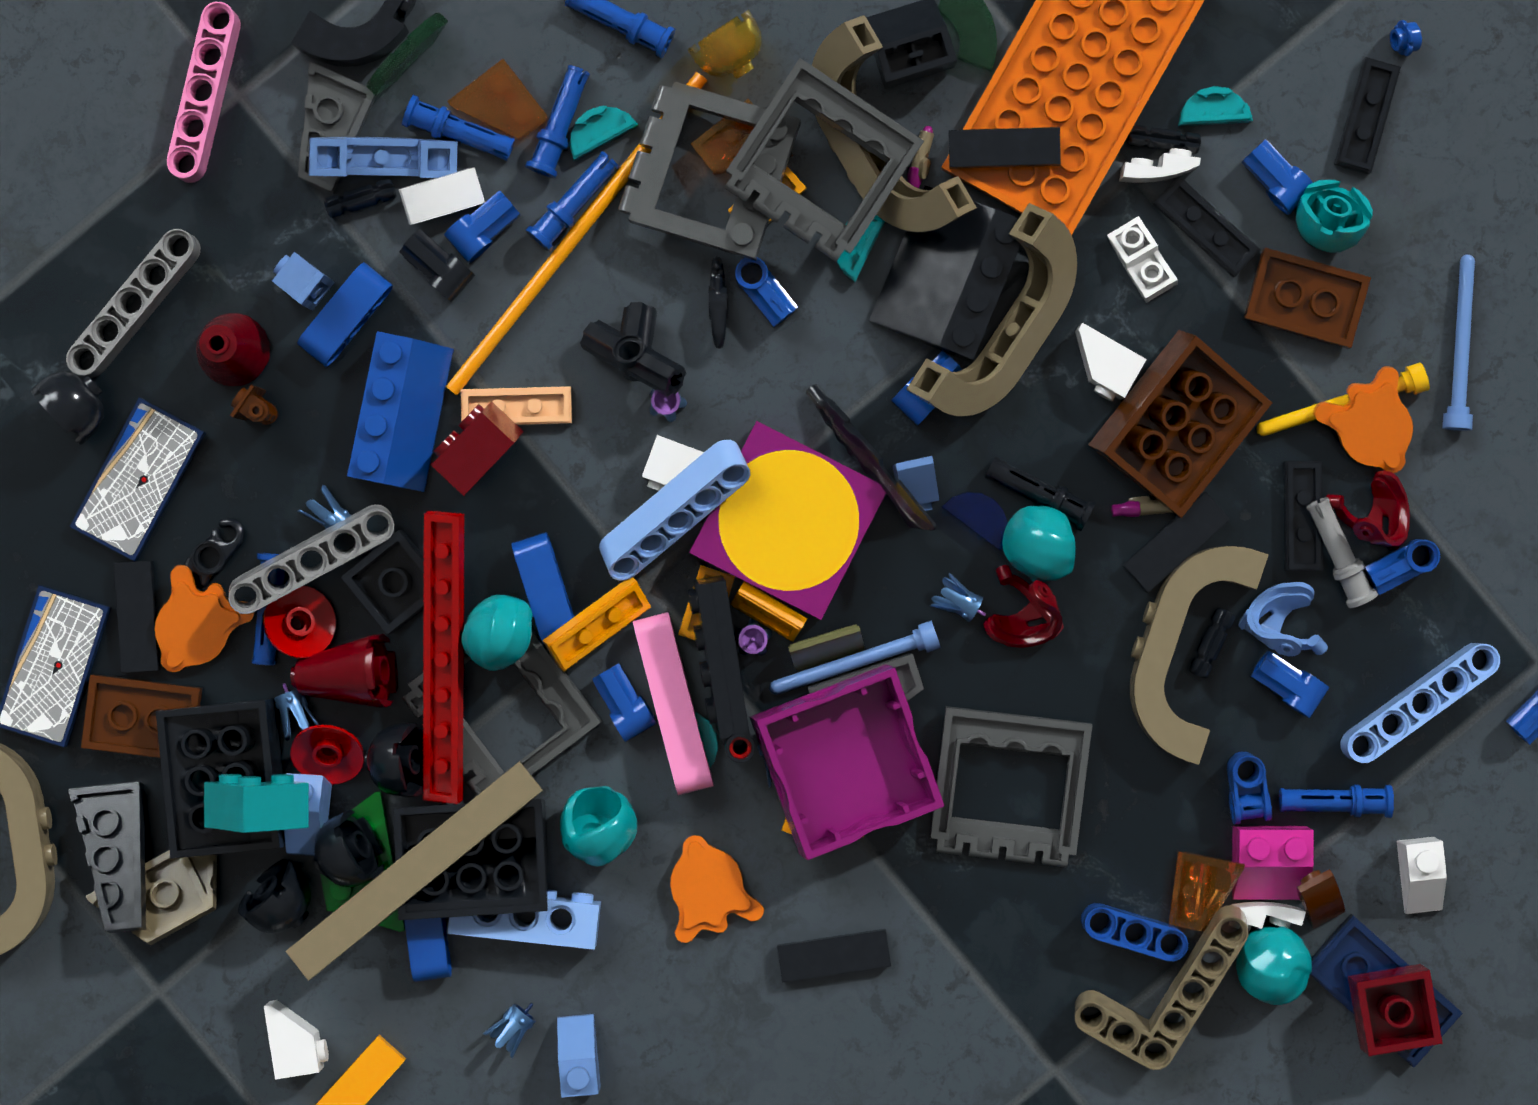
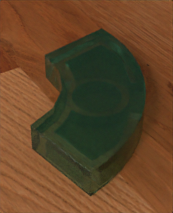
[938,0,997,72]
[366,13,448,96]

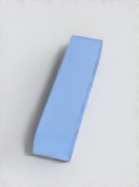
[599,440,750,581]
[1340,643,1500,763]

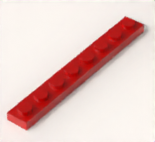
[423,511,464,804]

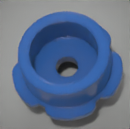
[1390,20,1422,56]

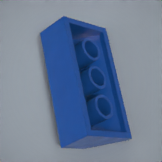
[347,331,454,492]

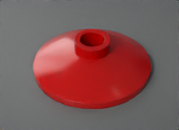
[263,586,336,658]
[290,725,364,785]

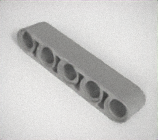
[66,229,201,378]
[228,504,395,614]

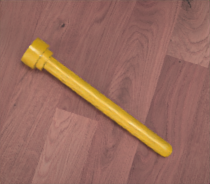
[1256,362,1430,436]

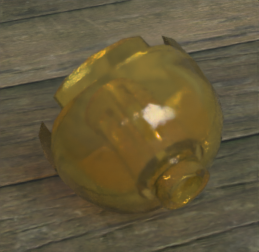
[687,9,762,79]

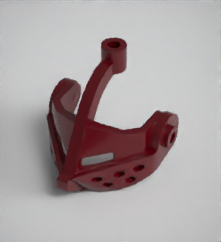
[1326,470,1410,550]
[984,565,1064,648]

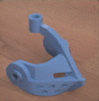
[1238,582,1328,656]

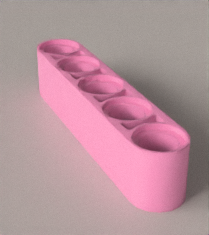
[167,1,241,183]
[633,612,714,796]

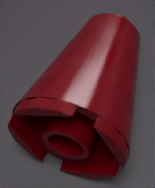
[196,313,270,386]
[290,634,398,708]

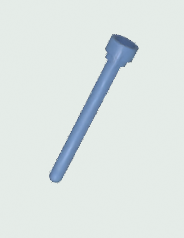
[1442,254,1475,431]
[769,620,941,695]

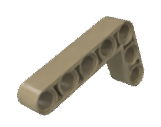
[1075,905,1249,1070]

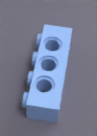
[447,889,601,950]

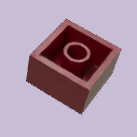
[431,401,524,496]
[1348,964,1443,1056]

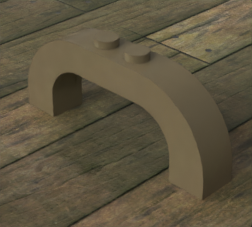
[812,15,977,232]
[906,203,1077,416]
[1130,546,1268,765]
[0,743,58,955]

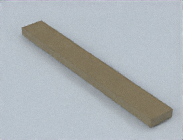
[285,761,544,981]

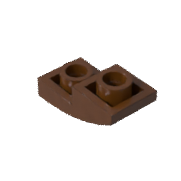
[1297,869,1345,929]

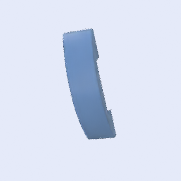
[309,137,458,178]

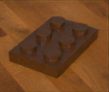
[1243,247,1371,349]
[81,674,202,758]

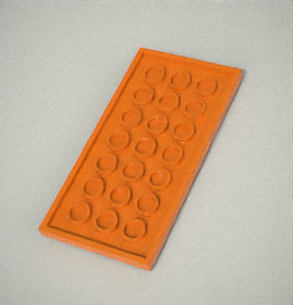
[941,0,1205,235]

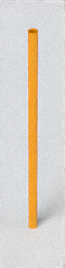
[445,72,708,395]

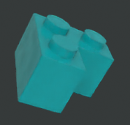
[204,774,309,833]

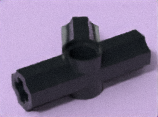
[580,302,686,397]

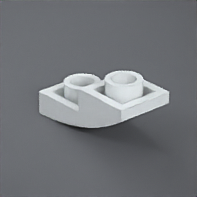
[1119,148,1201,183]
[399,167,485,225]
[1107,216,1178,303]
[1229,901,1306,932]

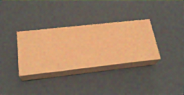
[461,386,572,425]

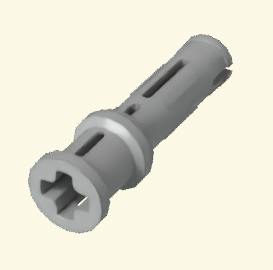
[1306,497,1378,608]

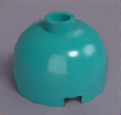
[1296,180,1373,253]

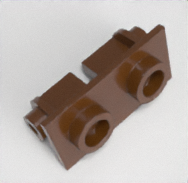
[230,385,278,425]

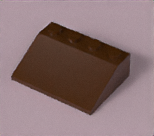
[1088,330,1272,518]

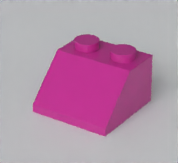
[1232,826,1314,900]

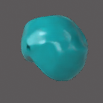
[1002,506,1076,582]
[461,595,533,671]
[560,786,638,867]
[1235,927,1312,1005]

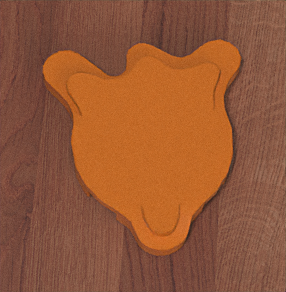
[1313,366,1413,473]
[154,565,255,672]
[670,835,764,943]

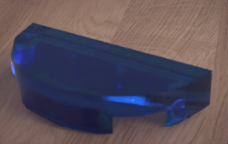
[942,492,1008,551]

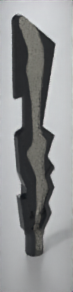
[806,384,936,531]

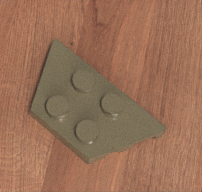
[86,850,217,945]

